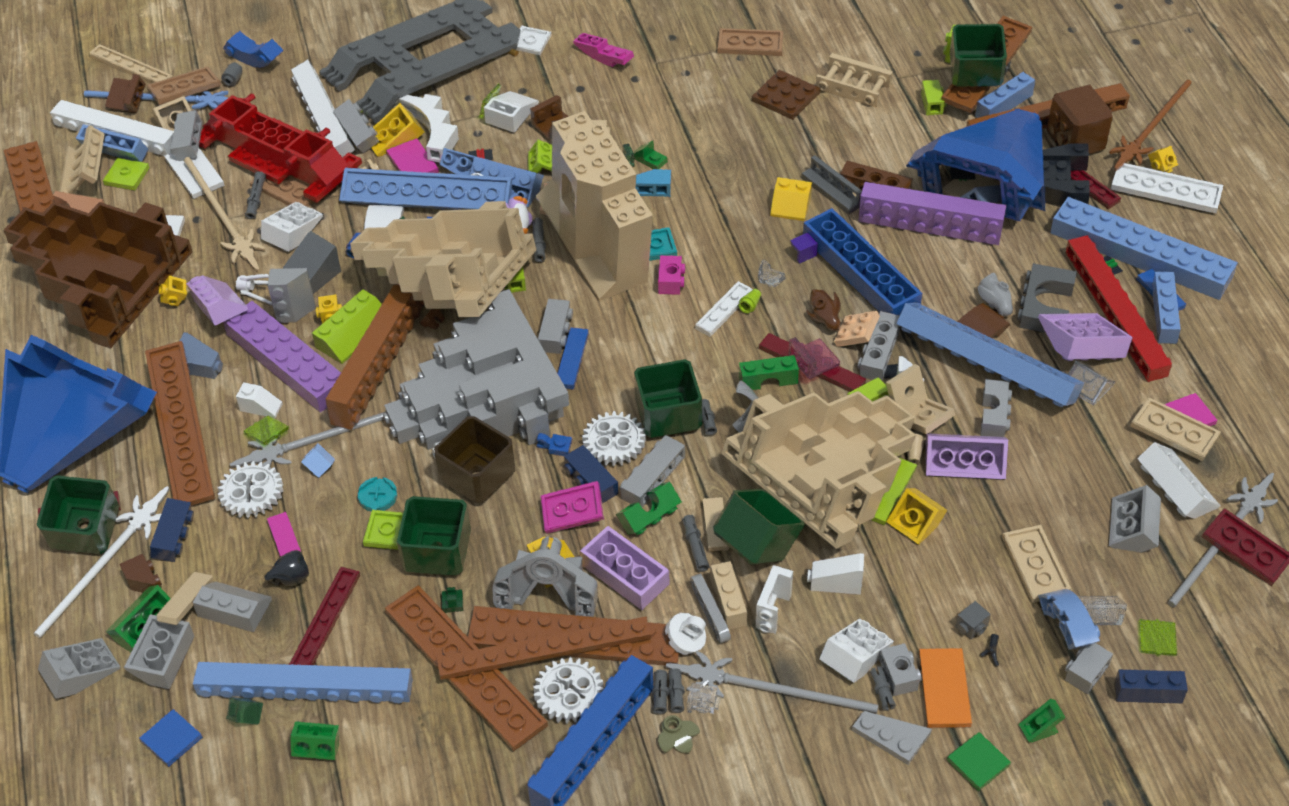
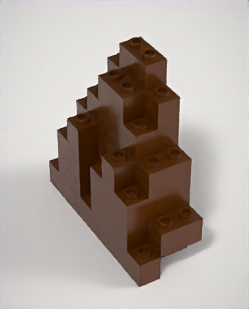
[3,201,193,349]

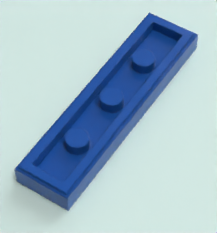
[558,327,589,389]

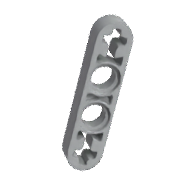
[690,574,731,643]

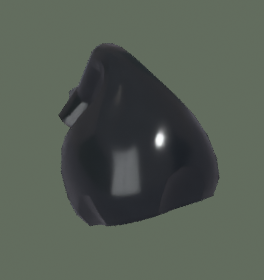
[264,550,309,586]

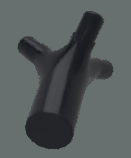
[980,634,999,667]

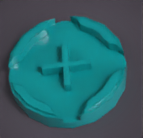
[358,477,397,512]

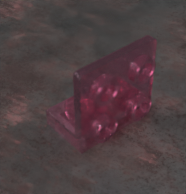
[788,337,840,379]

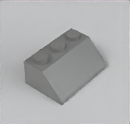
[268,268,316,323]
[1109,485,1161,553]
[193,581,272,632]
[124,614,194,689]

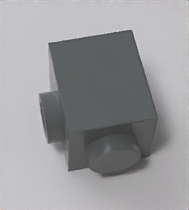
[956,601,991,639]

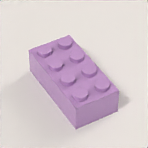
[580,526,669,610]

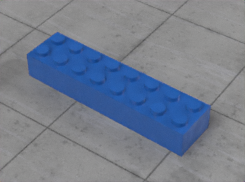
[803,208,922,316]
[527,655,654,806]

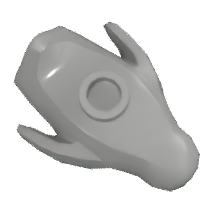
[977,273,1013,318]

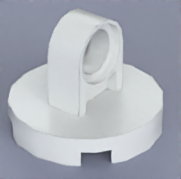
[665,613,706,655]

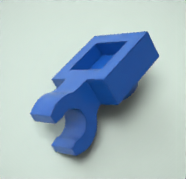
[537,433,572,456]

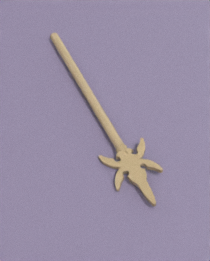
[184,157,265,272]

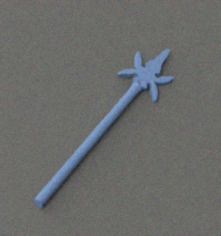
[84,91,229,109]

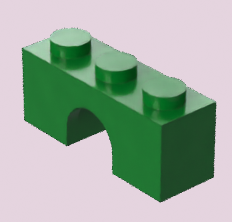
[739,355,799,390]
[616,481,682,535]

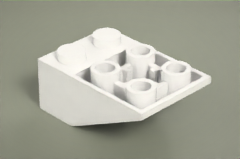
[484,91,539,132]
[261,202,323,252]
[820,618,894,682]

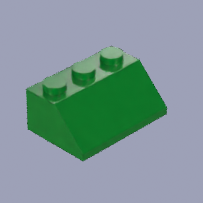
[106,585,171,652]

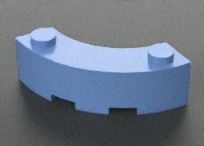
[1038,589,1100,650]

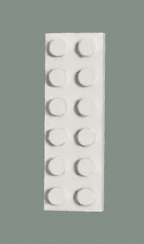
[1111,163,1223,213]

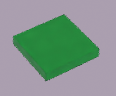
[947,732,1011,791]

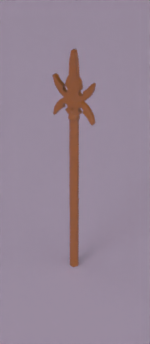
[1109,80,1192,171]

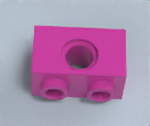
[658,255,685,295]

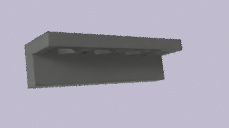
[801,155,862,214]

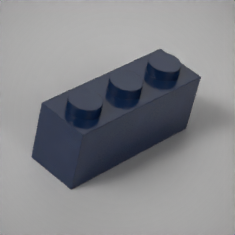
[564,445,619,504]
[150,498,194,562]
[1114,669,1188,704]

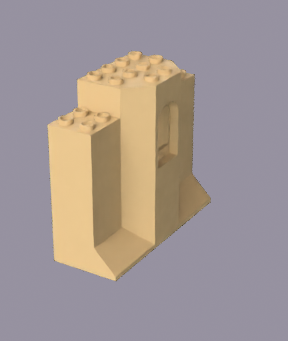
[536,111,653,301]

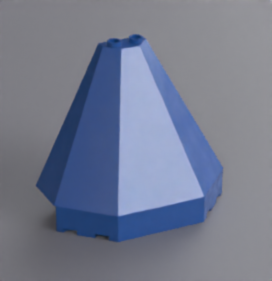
[906,109,1046,221]
[0,335,157,493]

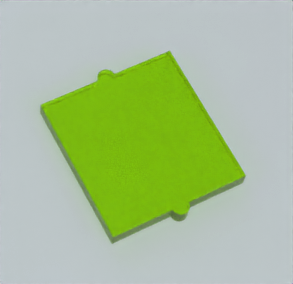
[479,83,501,118]
[243,416,289,445]
[1139,619,1177,656]

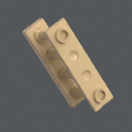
[816,53,893,108]
[59,125,105,195]

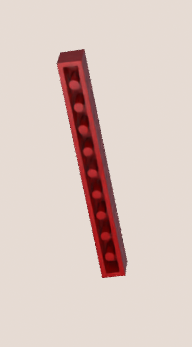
[1065,235,1172,382]

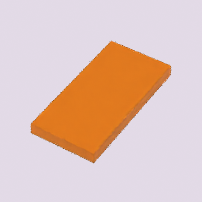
[919,648,972,728]

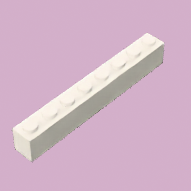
[291,60,355,157]
[50,100,174,156]

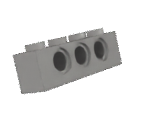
[858,311,901,381]

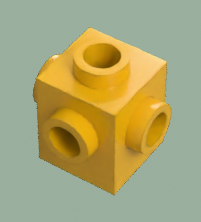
[1148,146,1178,173]
[159,276,187,306]
[316,294,342,324]

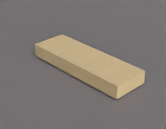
[703,497,729,552]

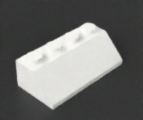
[1137,442,1221,519]

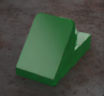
[630,140,668,169]
[1019,699,1066,743]

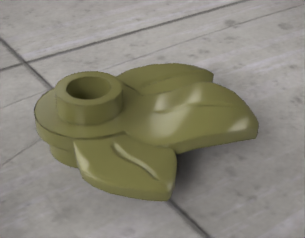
[658,715,700,754]

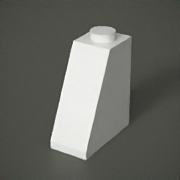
[807,553,864,595]

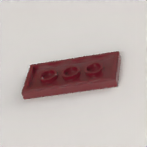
[1201,508,1289,586]

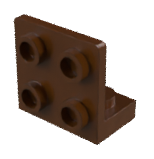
[105,74,146,113]
[530,95,568,140]

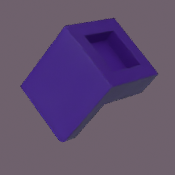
[790,233,818,263]

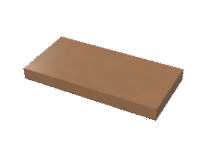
[717,28,783,56]
[146,67,221,105]
[250,175,314,207]

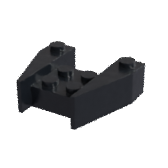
[1043,143,1090,206]

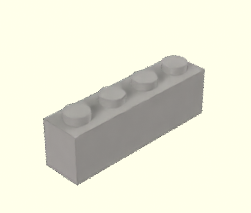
[620,435,685,508]

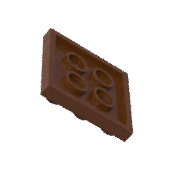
[752,69,821,120]

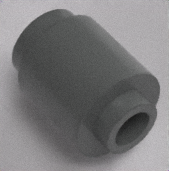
[221,62,242,86]

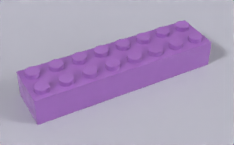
[858,182,1006,245]
[223,301,341,413]

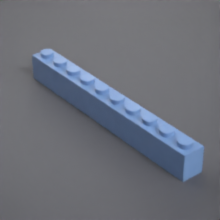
[193,662,413,703]

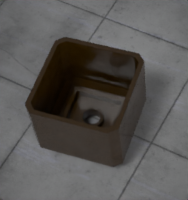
[434,416,516,503]

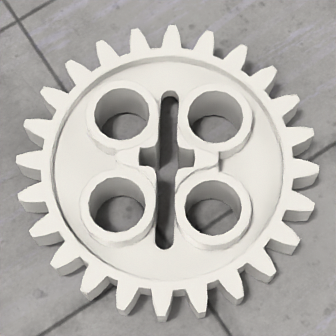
[582,411,646,466]
[218,461,284,518]
[534,658,604,724]

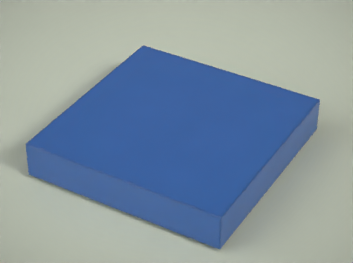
[139,709,203,767]

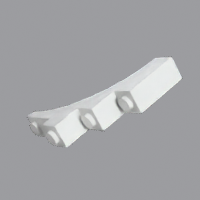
[392,94,459,162]

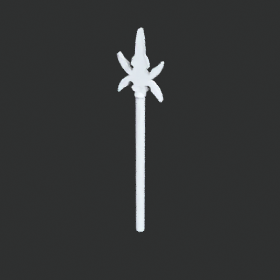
[34,486,169,638]

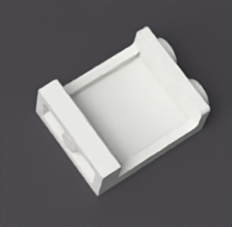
[756,565,793,634]

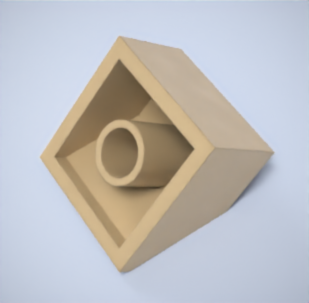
[151,96,191,131]

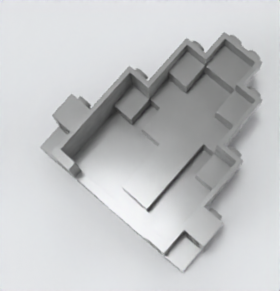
[383,289,569,450]

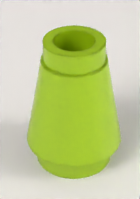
[739,289,761,313]

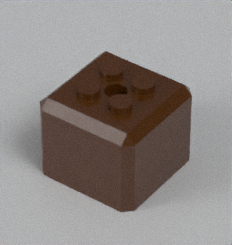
[1047,84,1113,154]

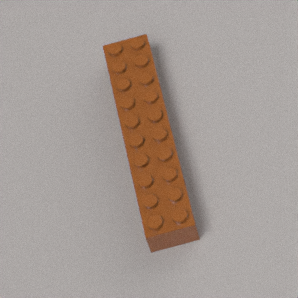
[325,284,425,430]

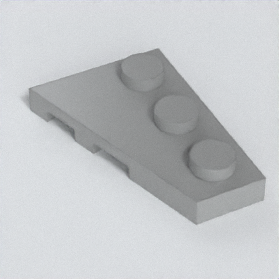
[852,711,932,765]

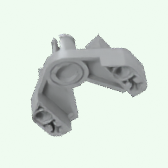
[492,536,598,617]

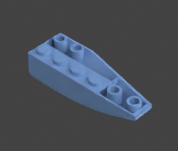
[440,148,544,207]

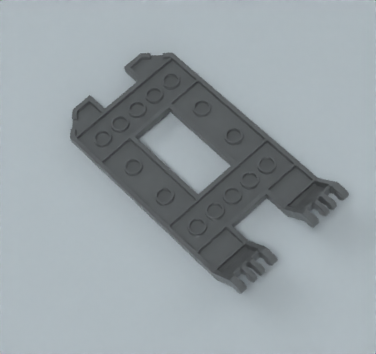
[319,0,521,123]

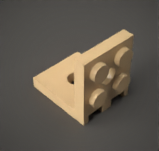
[886,364,955,434]

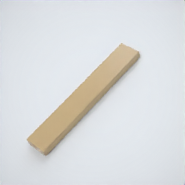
[89,44,173,83]

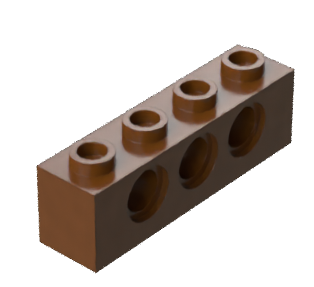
[840,160,913,190]

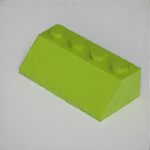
[312,290,382,364]

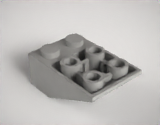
[38,638,120,699]

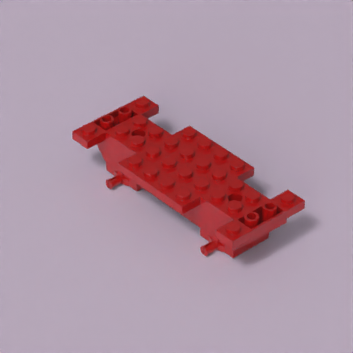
[199,93,362,203]

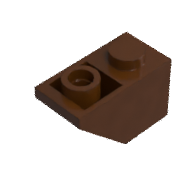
[120,554,162,593]

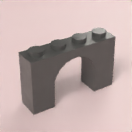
[1017,263,1077,333]

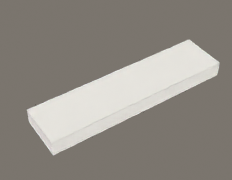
[695,281,753,337]

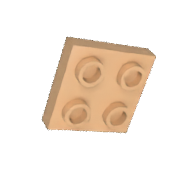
[834,311,880,347]

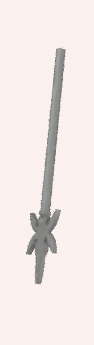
[230,412,386,468]
[1168,473,1278,608]
[666,651,878,713]

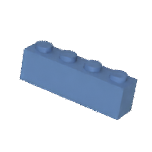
[975,72,1035,118]
[76,124,148,162]
[1152,272,1181,344]

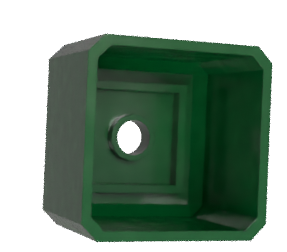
[950,24,1007,87]
[634,359,702,438]
[36,475,120,554]
[713,489,805,565]
[397,496,471,575]

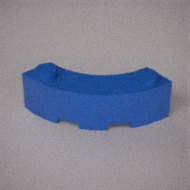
[223,31,284,67]

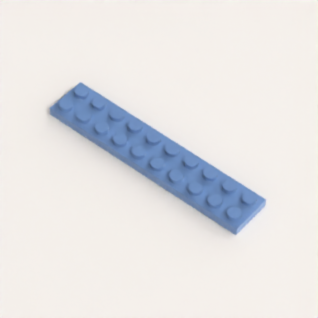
[339,168,513,210]

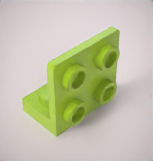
[528,139,552,173]

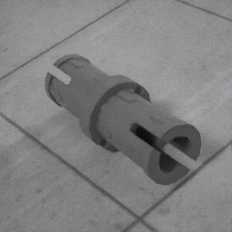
[702,399,717,436]
[870,667,896,711]
[668,668,685,713]
[652,670,669,714]

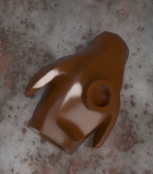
[806,289,841,331]

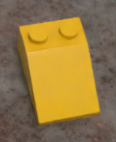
[371,103,425,157]

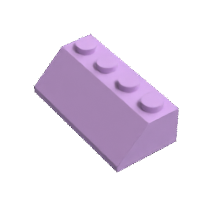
[186,275,249,325]
[925,434,1008,479]

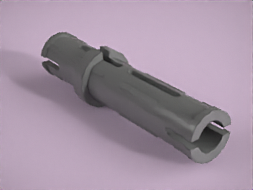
[245,172,266,219]
[532,218,546,262]
[682,515,710,572]

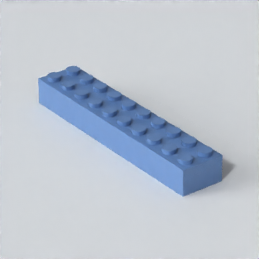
[1050,197,1238,300]
[897,303,1085,407]

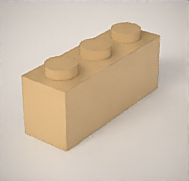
[710,561,747,630]

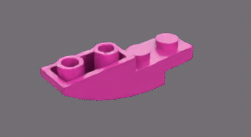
[573,33,634,67]

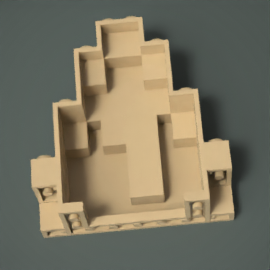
[350,201,536,317]
[721,391,916,549]

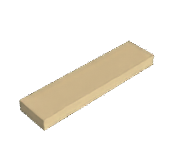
[157,572,213,625]

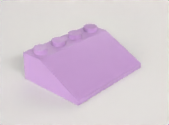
[1038,313,1132,361]

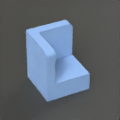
[302,443,335,477]

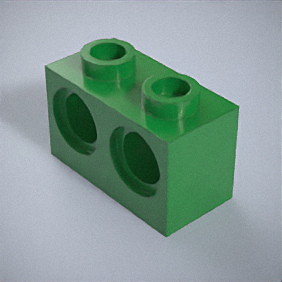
[291,721,339,760]

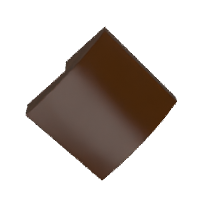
[957,303,1010,338]

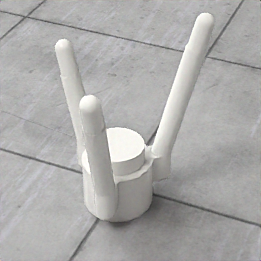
[236,274,272,305]

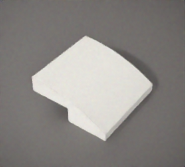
[364,205,404,230]

